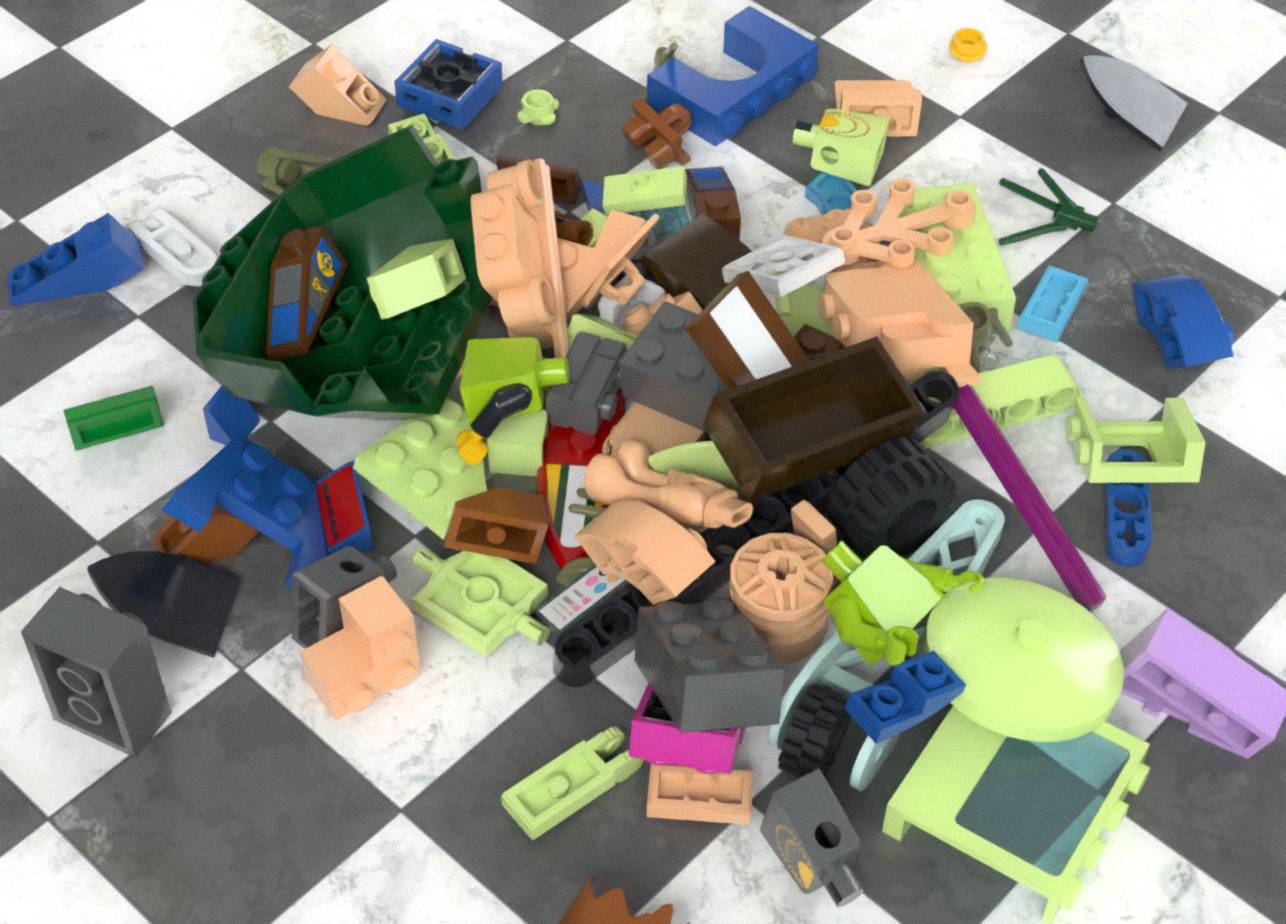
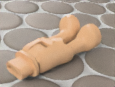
[584,439,753,528]

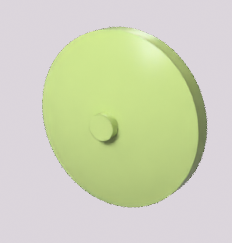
[922,577,1124,742]

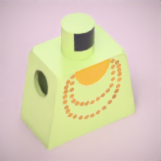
[792,108,891,186]

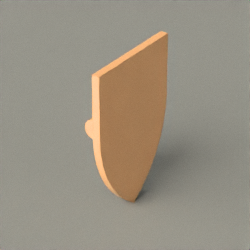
[582,213,660,310]

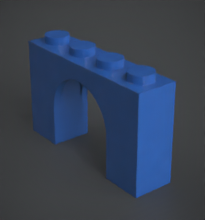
[647,6,819,147]

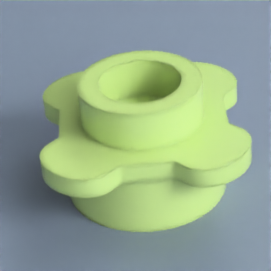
[517,90,559,125]

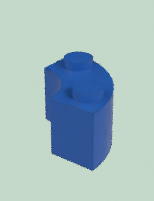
[1132,273,1234,367]

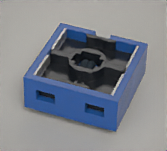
[394,39,503,130]

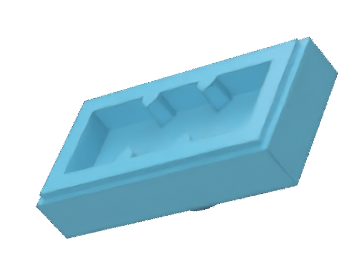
[1017,265,1088,343]

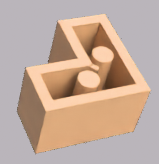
[300,576,421,721]

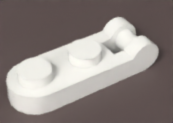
[124,207,217,287]

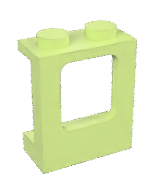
[1066,398,1206,483]

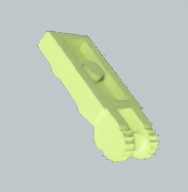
[501,726,644,841]

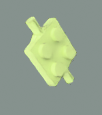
[412,547,551,658]

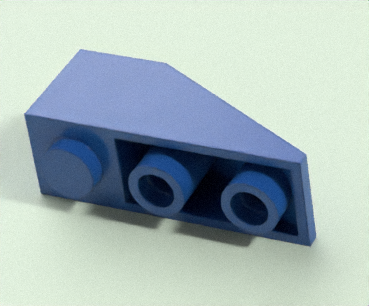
[7,213,144,306]

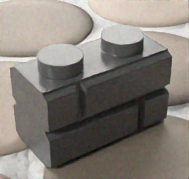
[546,331,628,436]

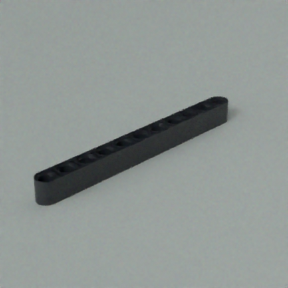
[553,371,959,687]

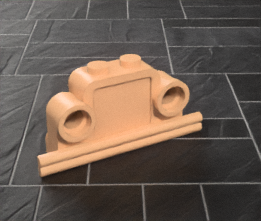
[471,158,570,358]
[818,258,980,388]

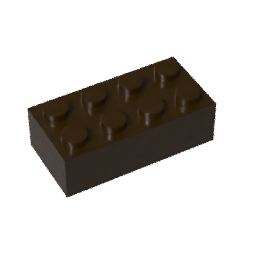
[703,336,926,502]

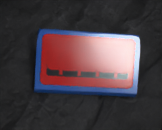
[316,461,373,556]

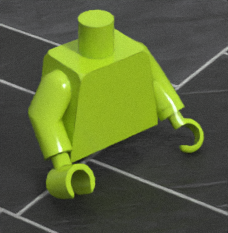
[821,540,985,667]

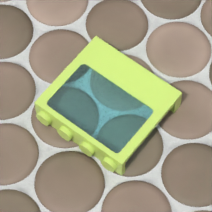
[882,706,1151,924]

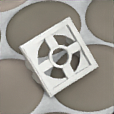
[722,235,845,309]

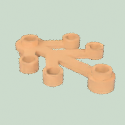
[822,178,976,268]

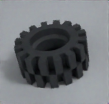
[778,683,851,778]

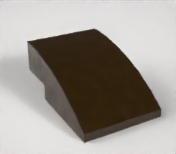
[640,214,752,310]

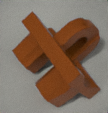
[621,98,692,169]

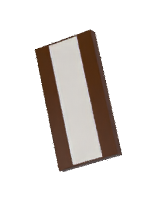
[685,271,809,389]

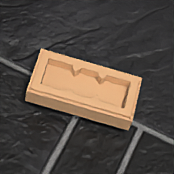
[791,500,839,586]
[646,764,753,825]

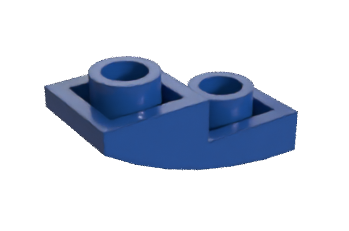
[844,651,966,744]

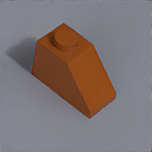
[443,487,549,564]
[153,504,258,564]

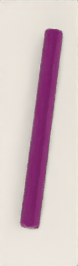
[954,384,1106,612]

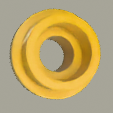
[949,28,987,62]

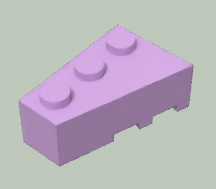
[1120,608,1286,759]

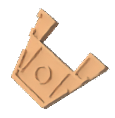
[490,210,647,324]

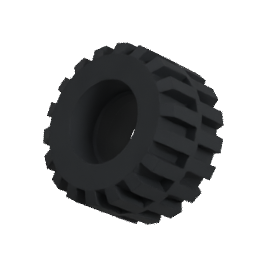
[827,437,957,559]

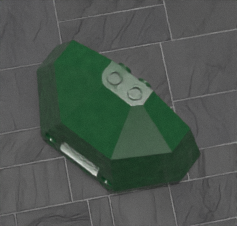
[193,125,493,420]

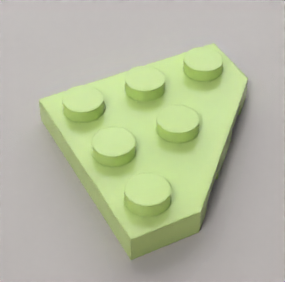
[353,396,487,551]

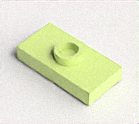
[603,166,687,216]

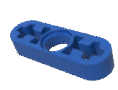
[1103,449,1152,567]

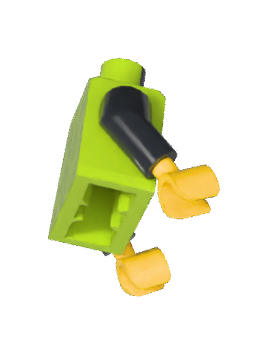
[456,337,570,466]

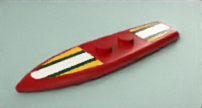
[536,388,626,570]

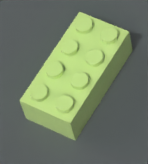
[900,183,1016,336]

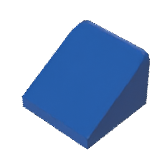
[203,386,260,445]

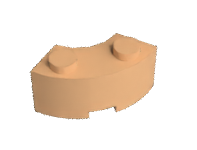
[574,499,716,605]

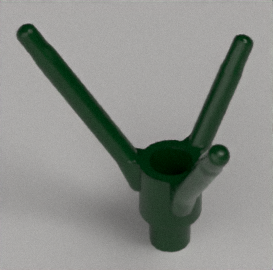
[998,168,1098,246]

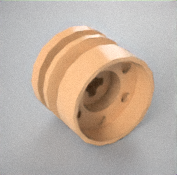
[728,533,833,663]

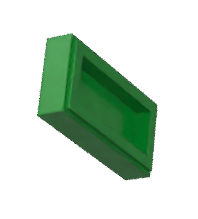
[63,385,164,451]

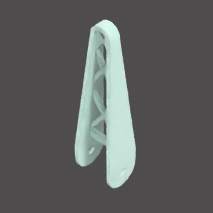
[768,500,1005,792]

